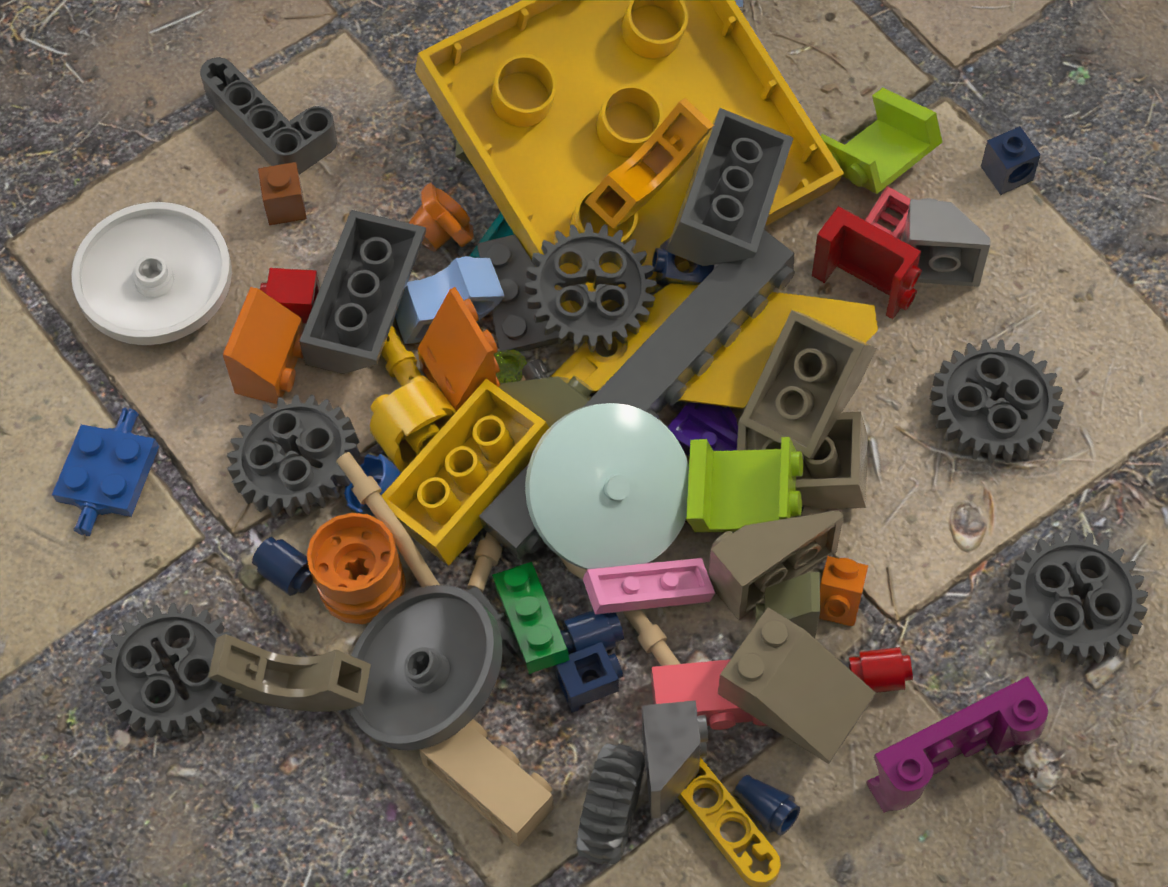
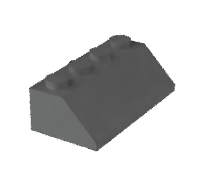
[666,108,793,266]
[299,210,426,374]

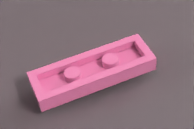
[583,558,715,614]

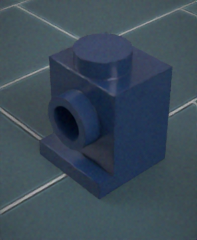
[555,642,623,713]

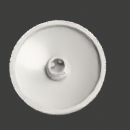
[72,202,232,345]

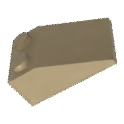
[739,310,877,459]
[737,411,868,509]
[709,510,844,620]
[718,607,876,764]

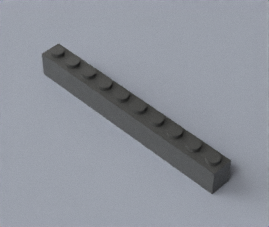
[479,230,795,560]

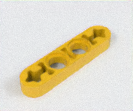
[678,757,781,887]

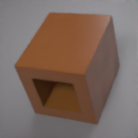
[258,162,307,226]

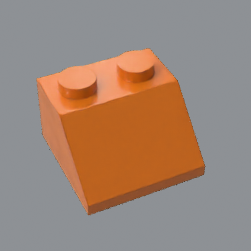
[223,287,304,404]

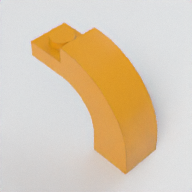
[585,98,714,229]

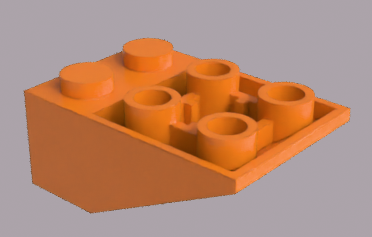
[417,287,500,411]

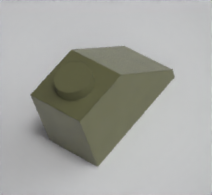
[499,376,593,428]
[755,572,820,638]

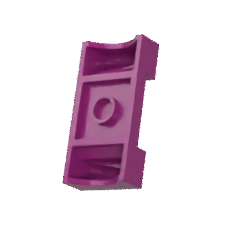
[866,676,1049,813]

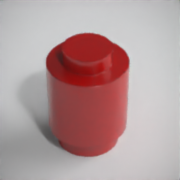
[849,647,913,693]

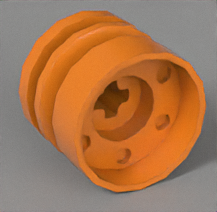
[307,513,406,624]

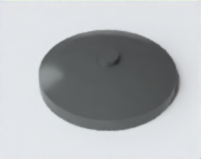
[349,585,502,751]

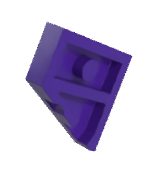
[667,402,738,457]

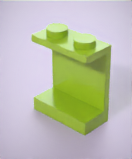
[820,87,943,194]
[686,437,803,532]

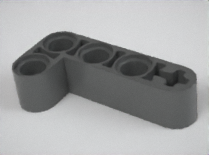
[200,57,337,174]

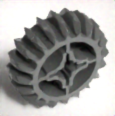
[576,743,645,865]

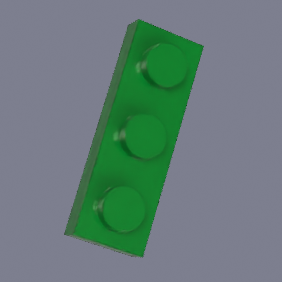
[492,562,570,674]

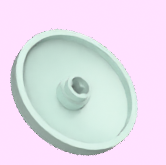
[525,403,689,569]

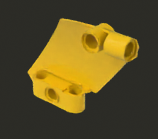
[550,283,878,409]

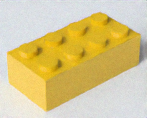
[381,379,549,566]

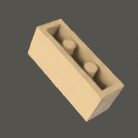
[419,719,554,847]

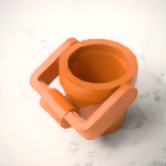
[409,183,474,252]

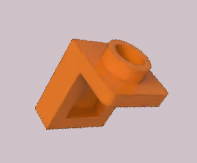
[819,556,868,626]

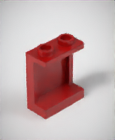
[811,206,922,319]

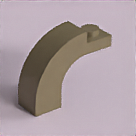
[208,634,371,712]

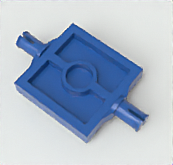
[52,408,159,536]

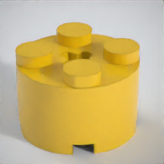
[370,376,457,472]

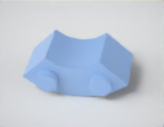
[395,256,505,344]

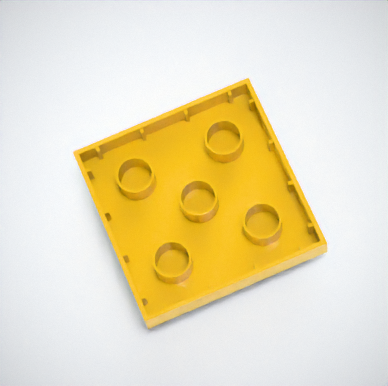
[415,0,844,313]

